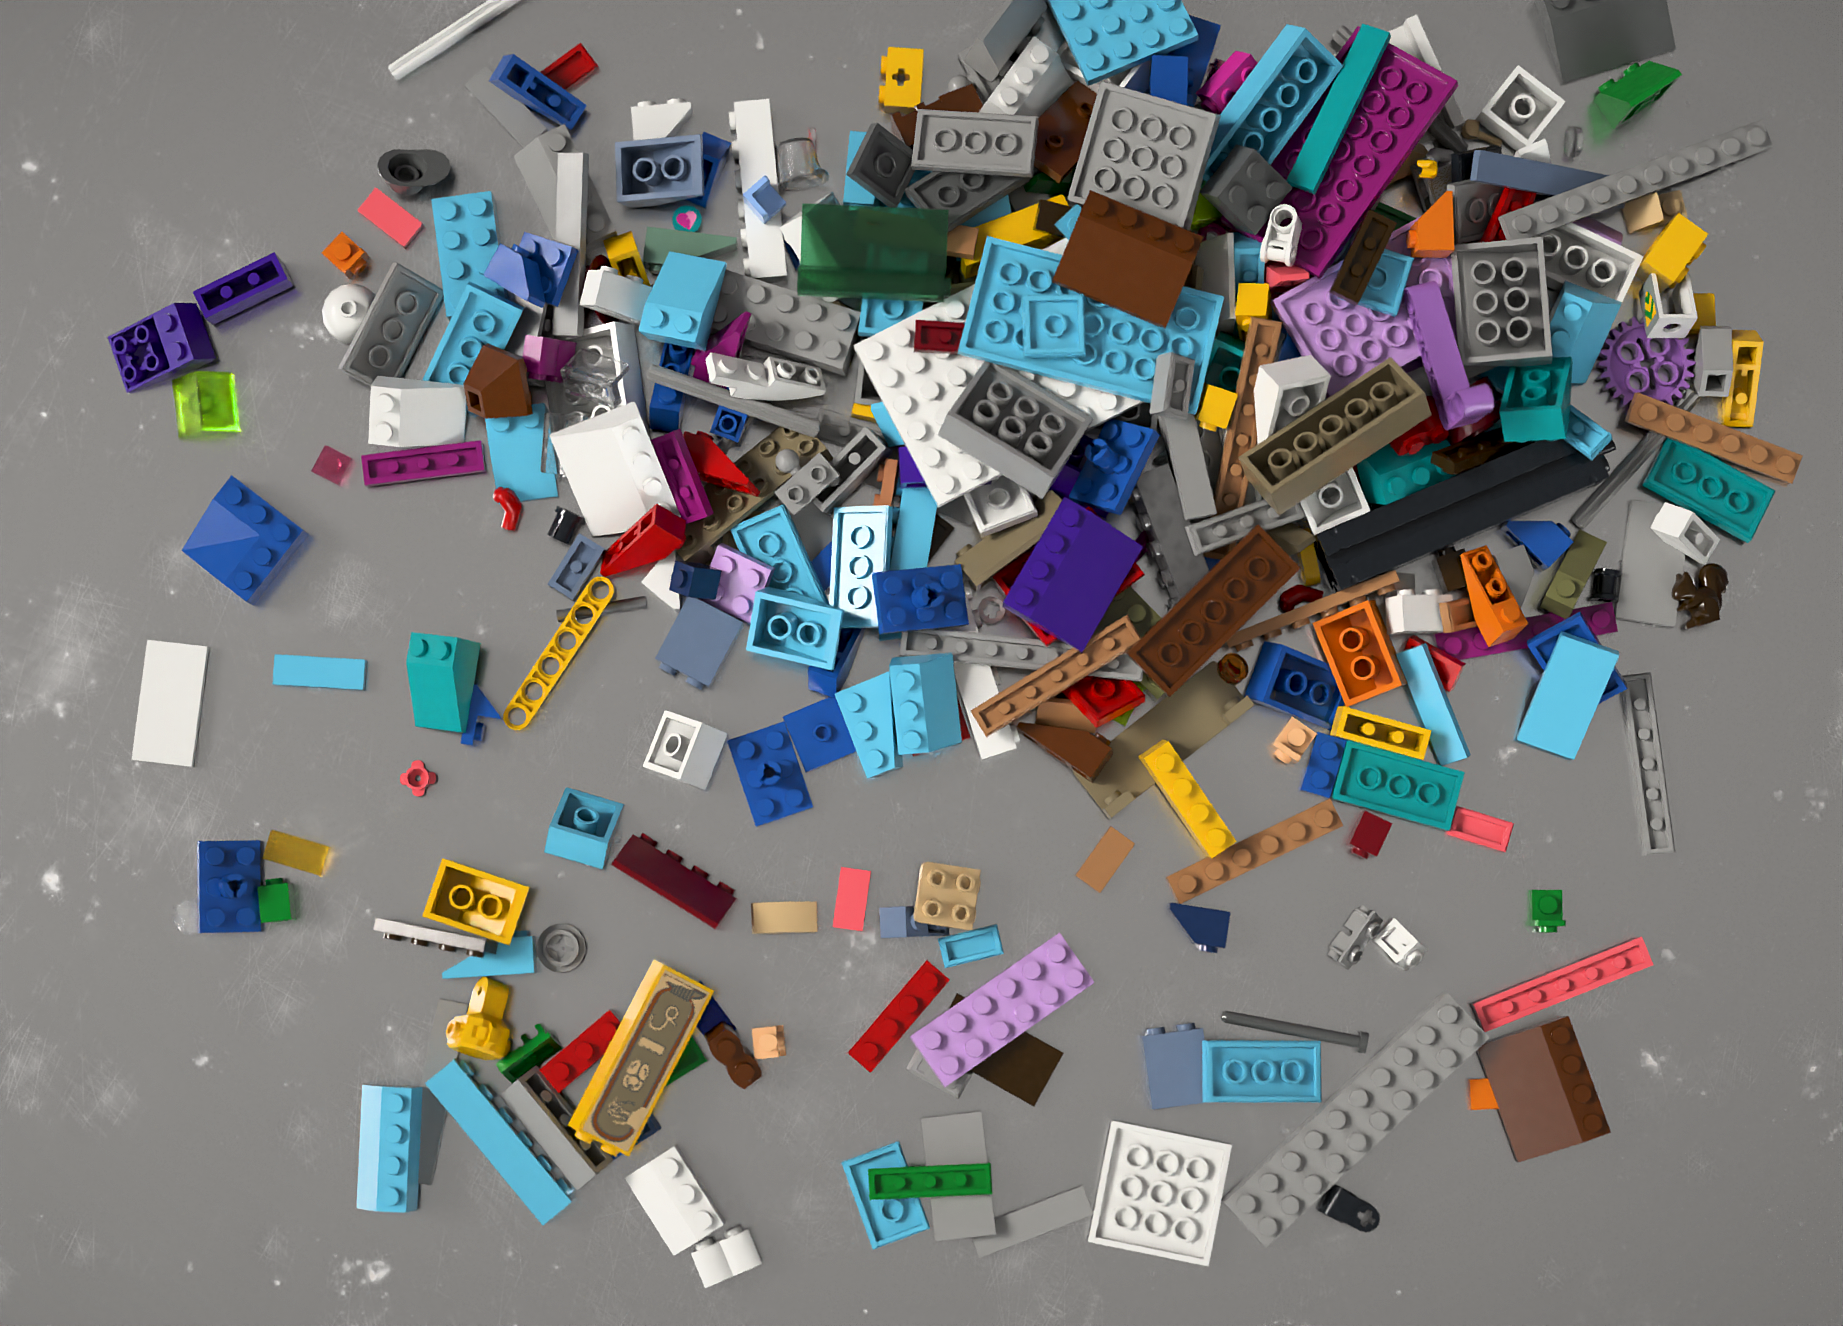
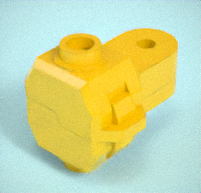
[446,976,511,1061]

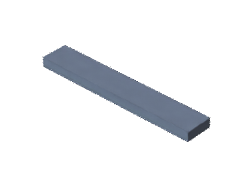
[1470,150,1625,209]

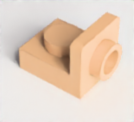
[1270,716,1317,764]

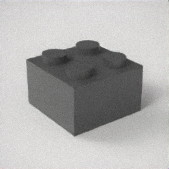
[1200,144,1293,235]

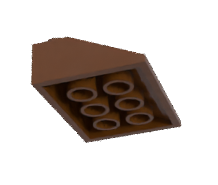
[1052,190,1204,329]
[1477,1016,1611,1162]

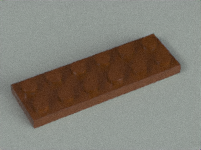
[1126,524,1301,697]

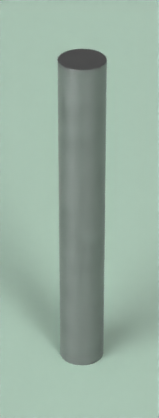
[556,596,648,622]

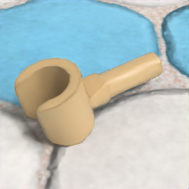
[1462,119,1502,146]

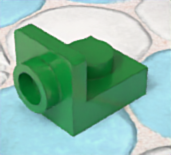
[1530,890,1566,932]

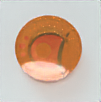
[1217,653,1249,685]

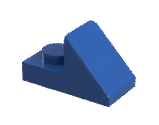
[460,684,504,747]

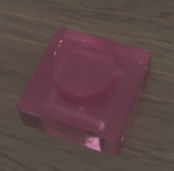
[311,445,353,486]

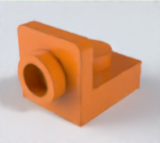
[322,232,370,279]

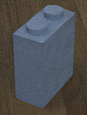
[655,597,744,690]
[1140,1023,1206,1110]

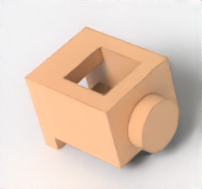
[752,1025,786,1059]

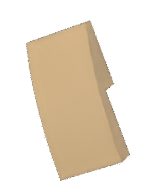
[751,901,817,934]

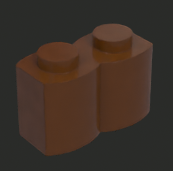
[705,1021,762,1089]

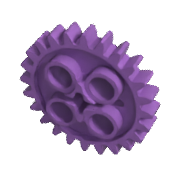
[1596,316,1696,408]

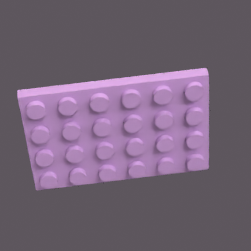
[1270,216,1457,398]

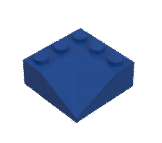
[181,475,309,606]

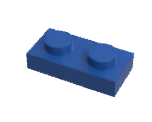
[1300,732,1347,799]

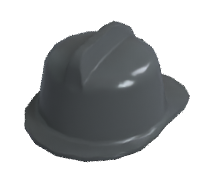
[377,149,451,195]

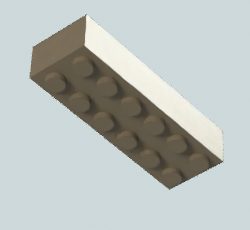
[1239,357,1432,515]

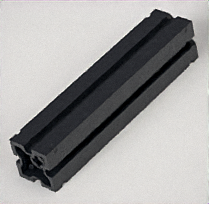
[1314,439,1616,594]

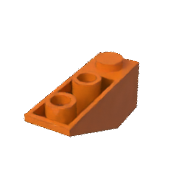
[1460,545,1528,647]

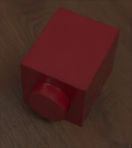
[1346,811,1393,860]

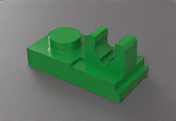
[496,1024,562,1084]

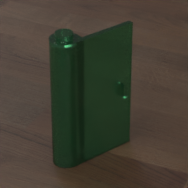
[797,203,952,303]

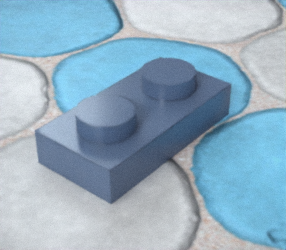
[547,533,606,601]

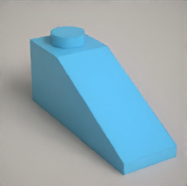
[442,930,537,979]

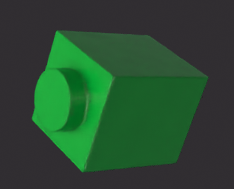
[257,878,297,923]

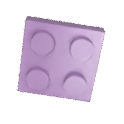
[698,543,775,624]

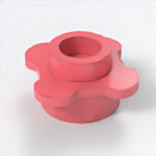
[400,760,436,797]

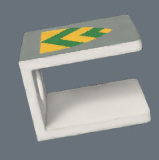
[1639,273,1698,338]

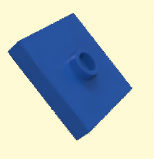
[783,697,857,773]

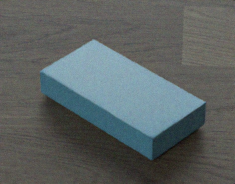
[938,924,1004,968]

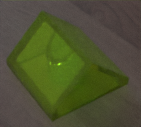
[172,371,239,440]

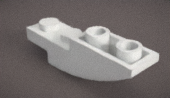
[705,352,826,401]

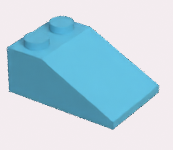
[639,251,727,351]
[485,403,559,505]
[746,587,844,670]

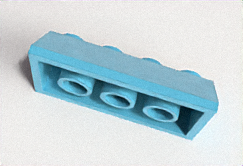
[357,1085,423,1213]

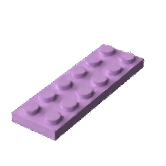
[909,933,1095,1088]

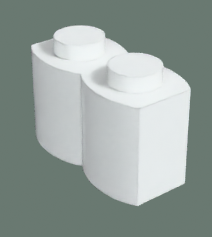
[691,1225,762,1288]

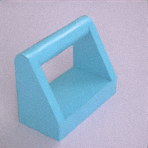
[1233,232,1265,304]

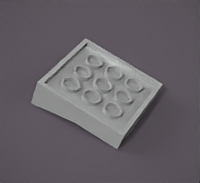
[1067,81,1221,231]

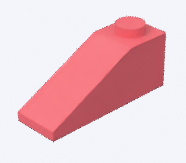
[1264,260,1309,299]

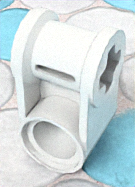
[1260,204,1302,267]

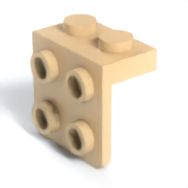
[914,862,981,930]

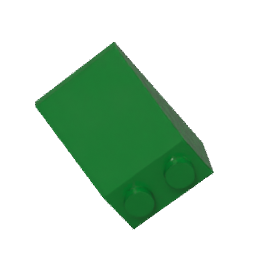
[1594,61,1682,129]

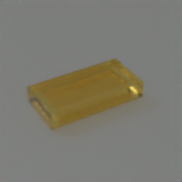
[262,829,331,876]

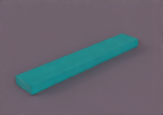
[1286,23,1391,194]

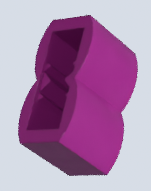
[522,335,577,383]

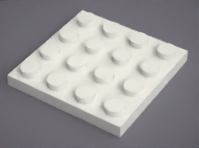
[1088,1120,1232,1266]

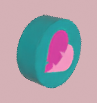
[672,205,702,233]

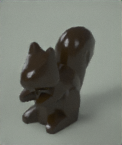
[1672,563,1729,629]

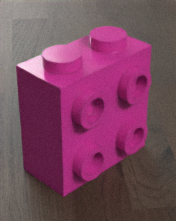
[1196,51,1258,115]

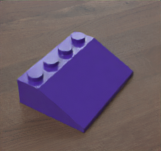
[1002,497,1143,652]

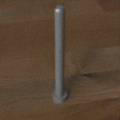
[1222,1011,1369,1054]

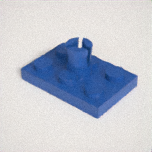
[1068,419,1160,515]
[872,564,969,634]
[1527,612,1627,704]
[727,721,814,827]
[197,840,261,933]

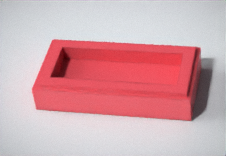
[357,187,424,249]
[1446,806,1514,853]
[832,867,871,931]

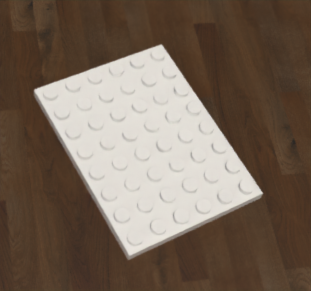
[854,238,1144,508]

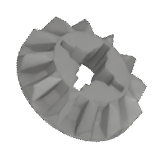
[537,924,586,972]

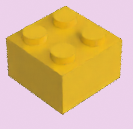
[1635,213,1708,294]

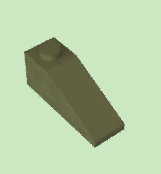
[1541,530,1607,619]

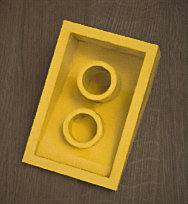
[422,858,530,946]

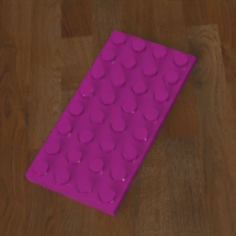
[1220,26,1459,279]

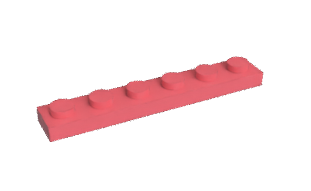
[1471,937,1654,1032]

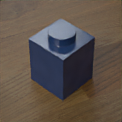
[669,560,722,600]

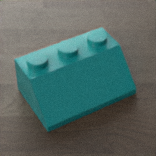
[1357,439,1458,505]

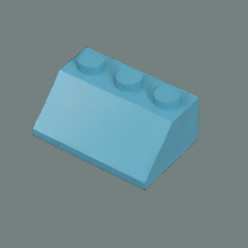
[1549,281,1622,383]
[889,652,962,755]

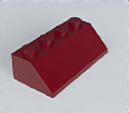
[611,833,738,930]

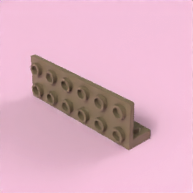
[675,426,834,566]
[1073,661,1254,819]

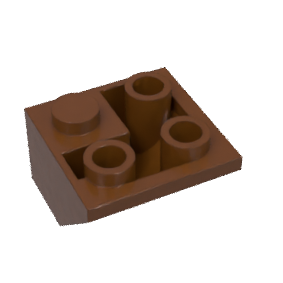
[463,343,533,419]

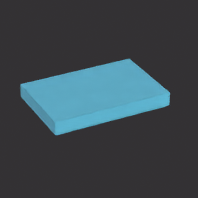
[841,1141,930,1249]

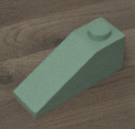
[642,226,738,274]

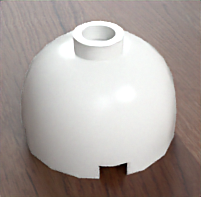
[322,284,376,344]

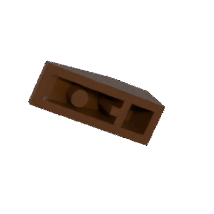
[1016,722,1113,783]

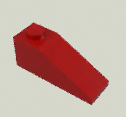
[683,431,760,497]
[600,503,686,577]

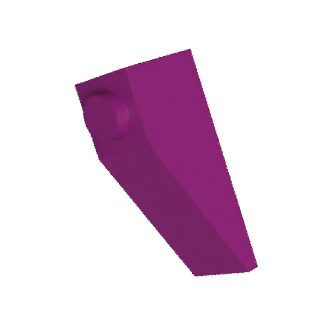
[691,311,752,389]

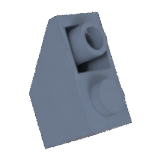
[879,906,949,938]

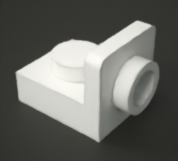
[1373,918,1427,971]

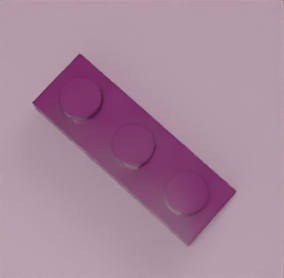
[651,429,714,524]

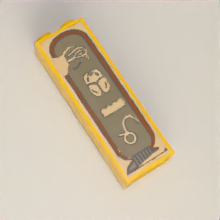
[568,960,714,1157]

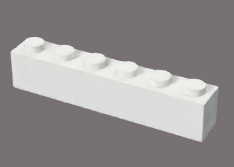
[729,99,788,283]
[939,580,1020,761]

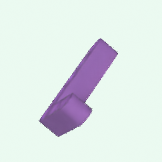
[1403,280,1494,430]

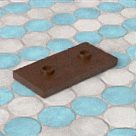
[1034,80,1097,183]

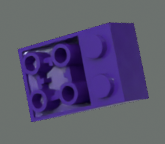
[108,303,216,393]

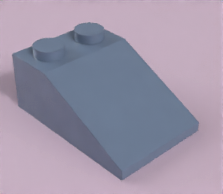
[615,134,704,208]

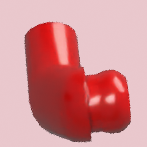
[493,487,522,531]
[1279,584,1324,612]

